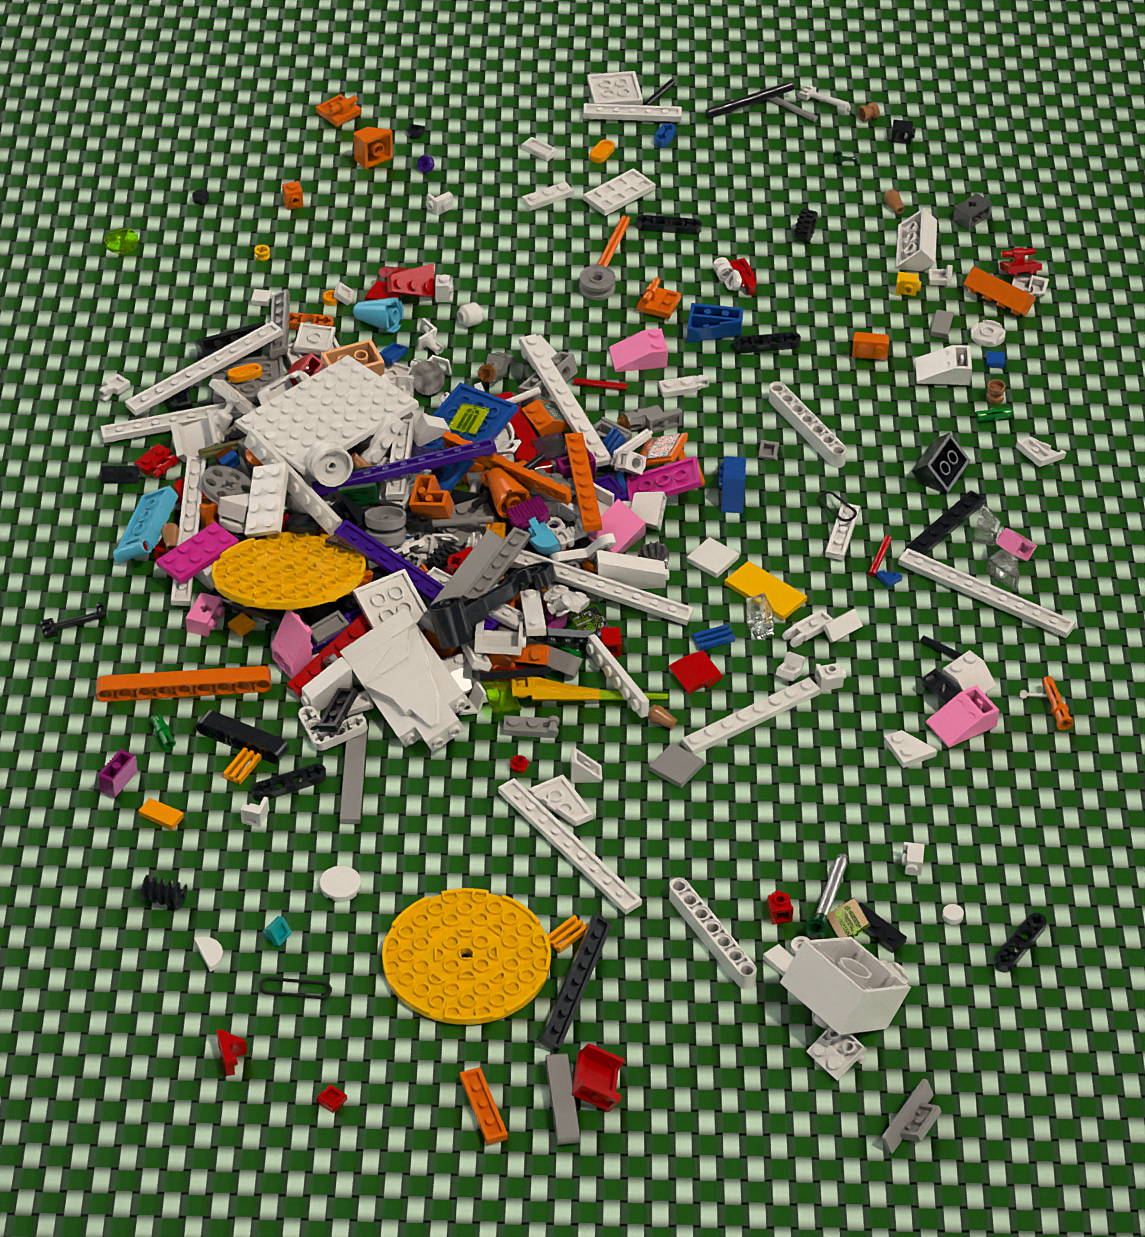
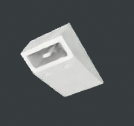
[915,345,972,385]

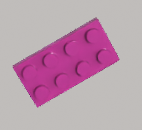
[626,456,702,502]
[156,522,239,584]

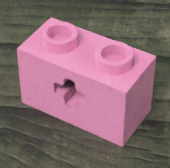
[996,528,1037,561]
[185,593,225,637]

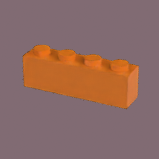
[964,266,1036,316]

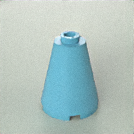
[353,297,404,333]

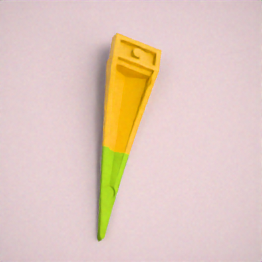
[511,676,668,702]

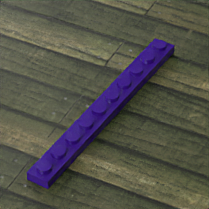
[311,438,497,496]
[334,520,498,632]

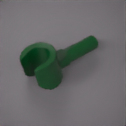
[833,151,857,164]

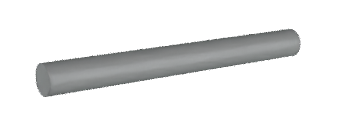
[768,96,818,122]

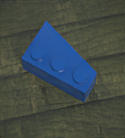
[687,303,744,343]
[719,456,746,513]

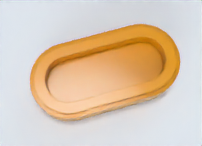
[590,140,615,163]
[227,363,263,383]

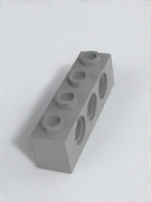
[518,351,578,406]

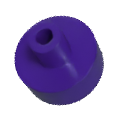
[417,155,435,173]

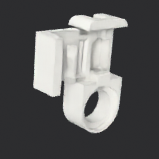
[546,517,587,551]

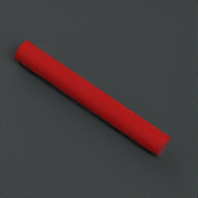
[573,378,627,391]
[868,535,892,577]

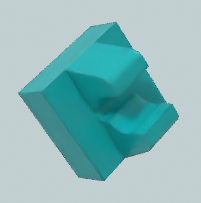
[263,916,292,946]

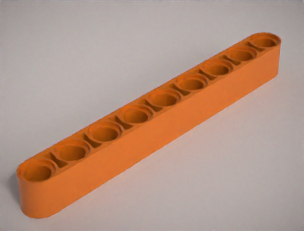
[96,666,272,702]

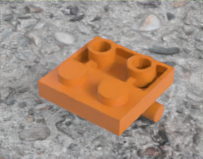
[315,94,362,127]
[637,277,681,319]

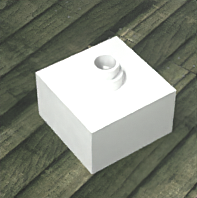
[780,937,911,1035]

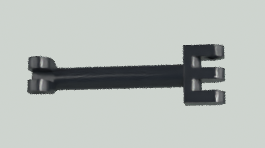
[39,602,107,639]

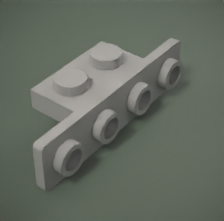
[882,1079,941,1153]

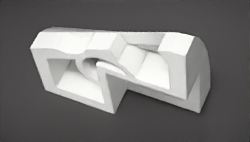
[1012,275,1049,297]

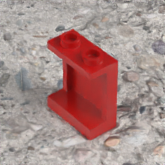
[572,1043,625,1112]

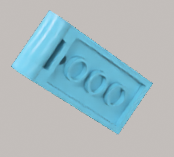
[113,486,178,563]

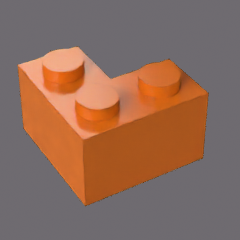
[409,475,454,519]

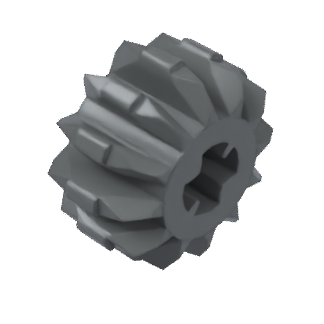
[637,541,669,565]

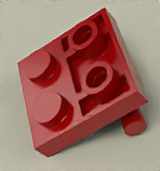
[1000,247,1042,276]

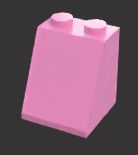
[588,499,646,554]

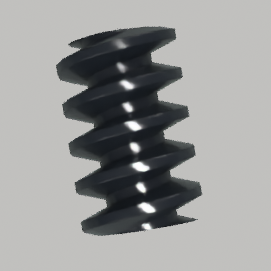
[141,875,188,909]

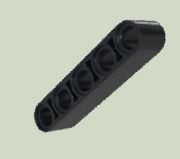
[195,710,289,764]

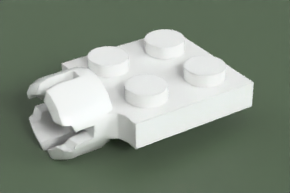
[543,585,591,617]

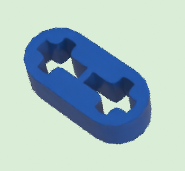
[654,123,676,148]

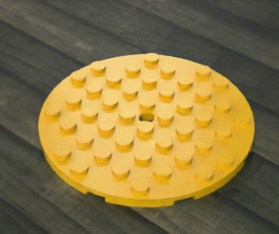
[212,532,366,611]
[382,888,551,1025]

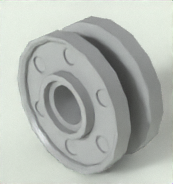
[579,265,616,300]

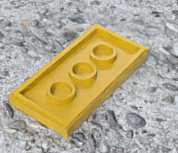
[724,561,807,620]

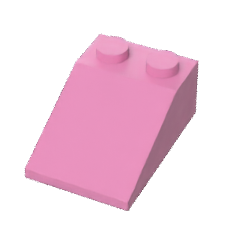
[609,328,668,372]

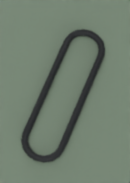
[817,491,857,522]
[258,977,332,999]

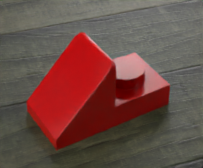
[216,1029,247,1076]

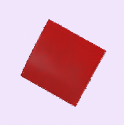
[668,650,723,695]

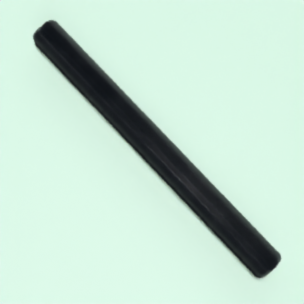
[705,81,795,118]

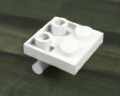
[806,1026,867,1081]

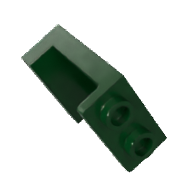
[338,465,381,505]

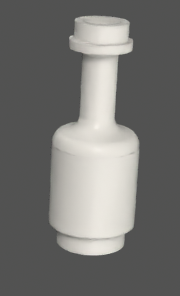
[215,392,241,433]

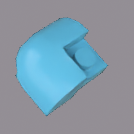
[525,517,561,557]

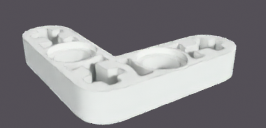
[549,533,616,564]
[298,706,368,750]

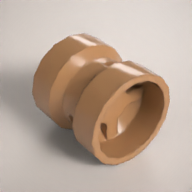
[857,102,880,122]
[986,379,1006,404]

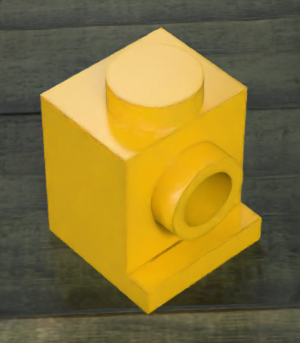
[895,272,922,296]

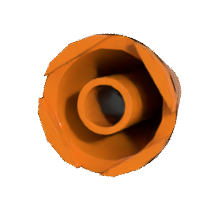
[486,468,531,518]

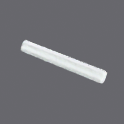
[612,429,653,459]

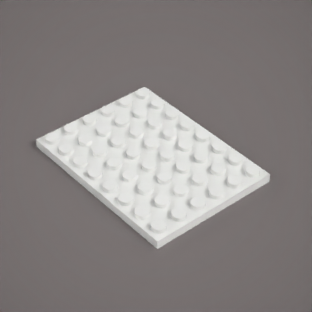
[235,355,419,476]

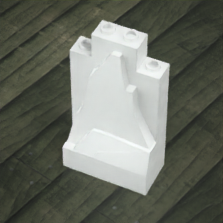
[340,607,471,752]

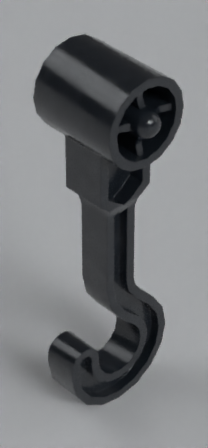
[428,562,557,649]

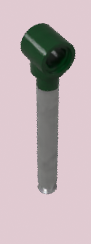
[804,854,849,940]

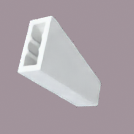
[596,550,669,589]

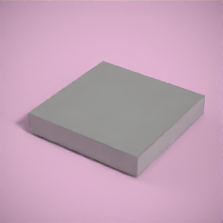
[649,743,704,788]

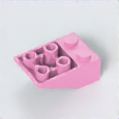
[272,611,313,680]
[926,685,999,748]

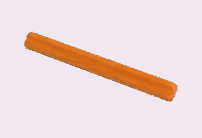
[597,215,630,267]

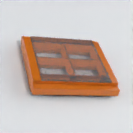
[640,433,688,466]

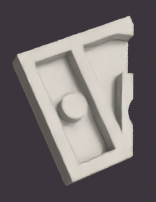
[884,730,937,768]

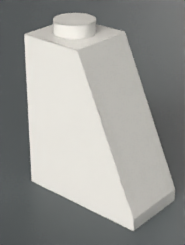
[301,657,353,711]

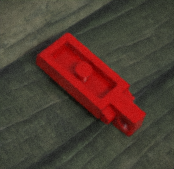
[729,258,757,295]

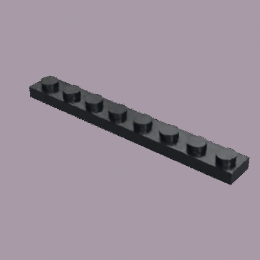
[538,913,613,1053]

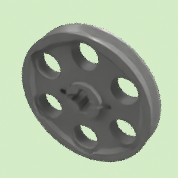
[200,465,252,505]

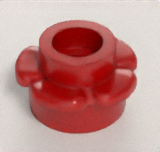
[510,755,529,773]

